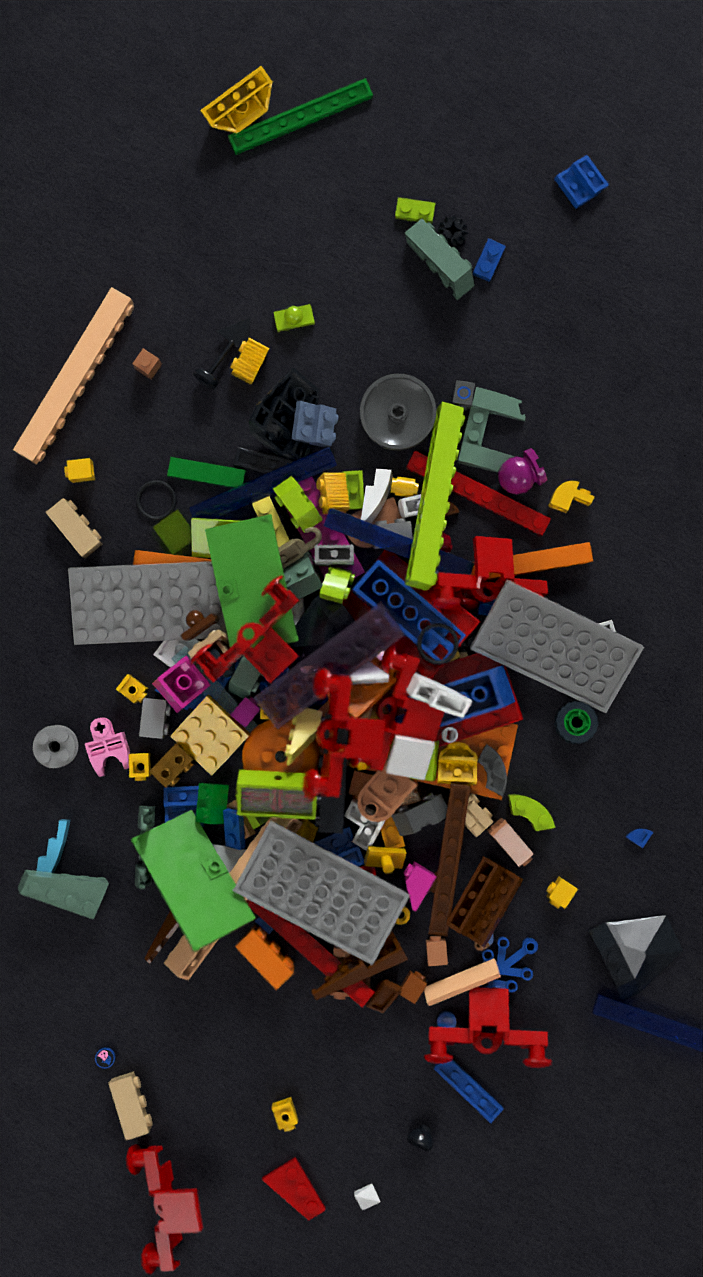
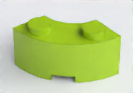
[319,565,355,604]
[507,794,555,831]

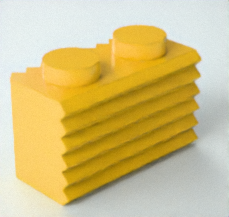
[230,338,269,384]
[316,473,350,515]

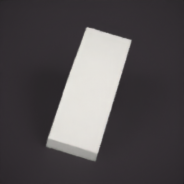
[361,469,393,529]
[406,673,472,718]

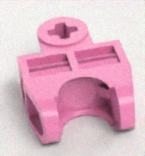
[85,718,130,777]

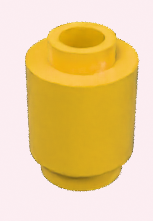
[390,477,419,497]

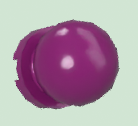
[498,448,547,495]

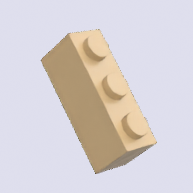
[46,498,103,558]
[109,1072,153,1140]

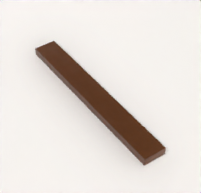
[428,782,471,937]

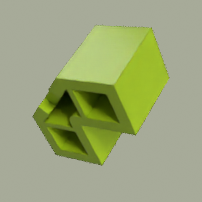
[273,476,323,533]

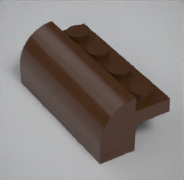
[446,857,523,947]

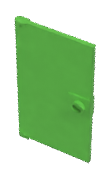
[205,514,299,648]
[131,810,255,952]

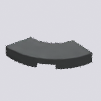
[478,744,507,797]

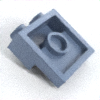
[292,401,338,447]

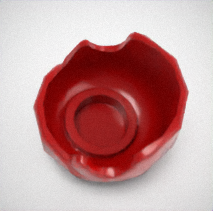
[454,589,480,610]

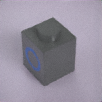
[452,380,475,411]

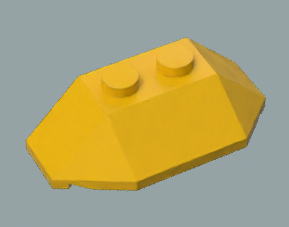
[200,66,272,133]

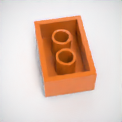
[235,925,295,990]

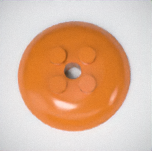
[242,718,320,773]

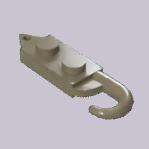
[279,527,322,569]

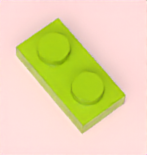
[395,198,435,224]
[343,470,364,510]

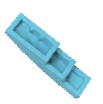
[37,819,70,873]

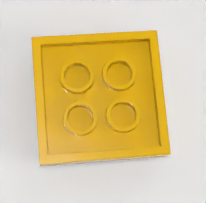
[170,695,250,776]

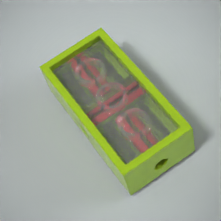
[237,770,317,820]

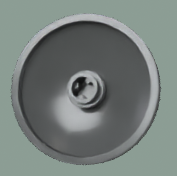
[360,374,436,450]

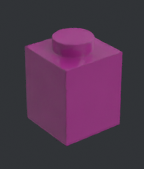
[231,697,260,727]

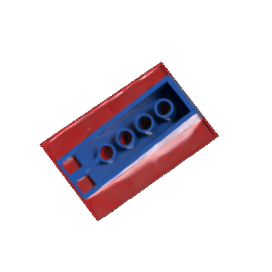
[342,548,480,679]
[382,653,523,747]

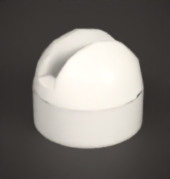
[441,727,458,743]

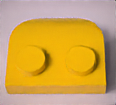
[437,742,478,785]

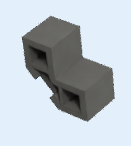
[392,793,447,836]

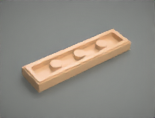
[424,959,501,1006]

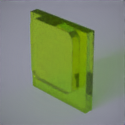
[153,509,192,555]

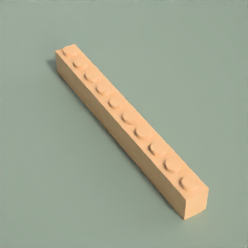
[13,287,134,465]
[164,817,303,981]

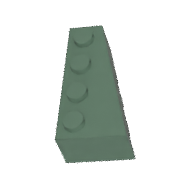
[405,219,474,300]
[283,552,323,599]
[228,655,264,699]
[18,870,109,919]

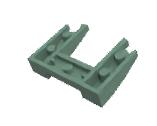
[457,387,525,473]
[135,806,155,889]

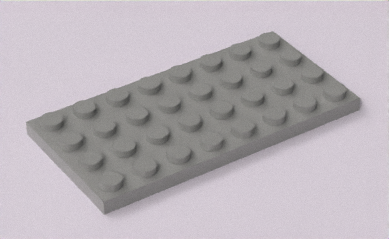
[68,561,227,645]
[470,580,644,713]
[233,820,410,965]

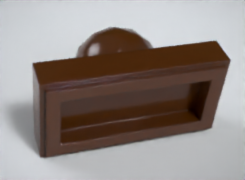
[180,610,220,641]
[366,979,402,1013]

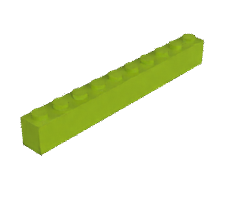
[405,401,465,591]

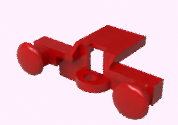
[432,536,548,609]
[190,575,300,683]
[350,645,444,771]
[302,669,385,800]
[424,987,552,1068]
[126,1144,203,1274]

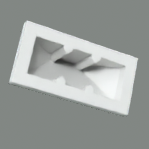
[350,660,389,684]

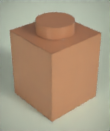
[132,348,162,379]
[426,936,448,966]

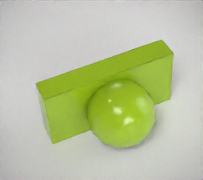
[274,304,315,332]

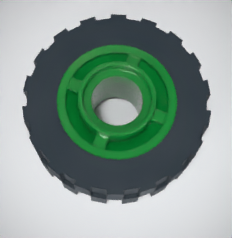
[554,701,599,744]

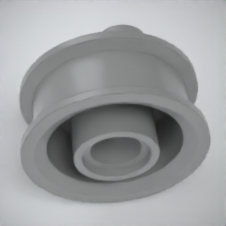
[33,725,79,768]

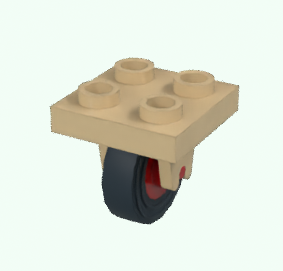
[188,629,235,678]

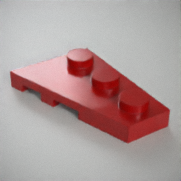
[262,1157,326,1220]

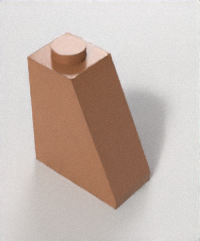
[487,818,533,867]

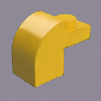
[548,481,594,513]

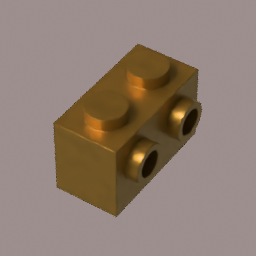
[149,743,194,788]

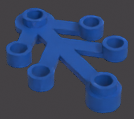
[477,937,538,992]

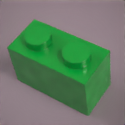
[195,783,229,824]

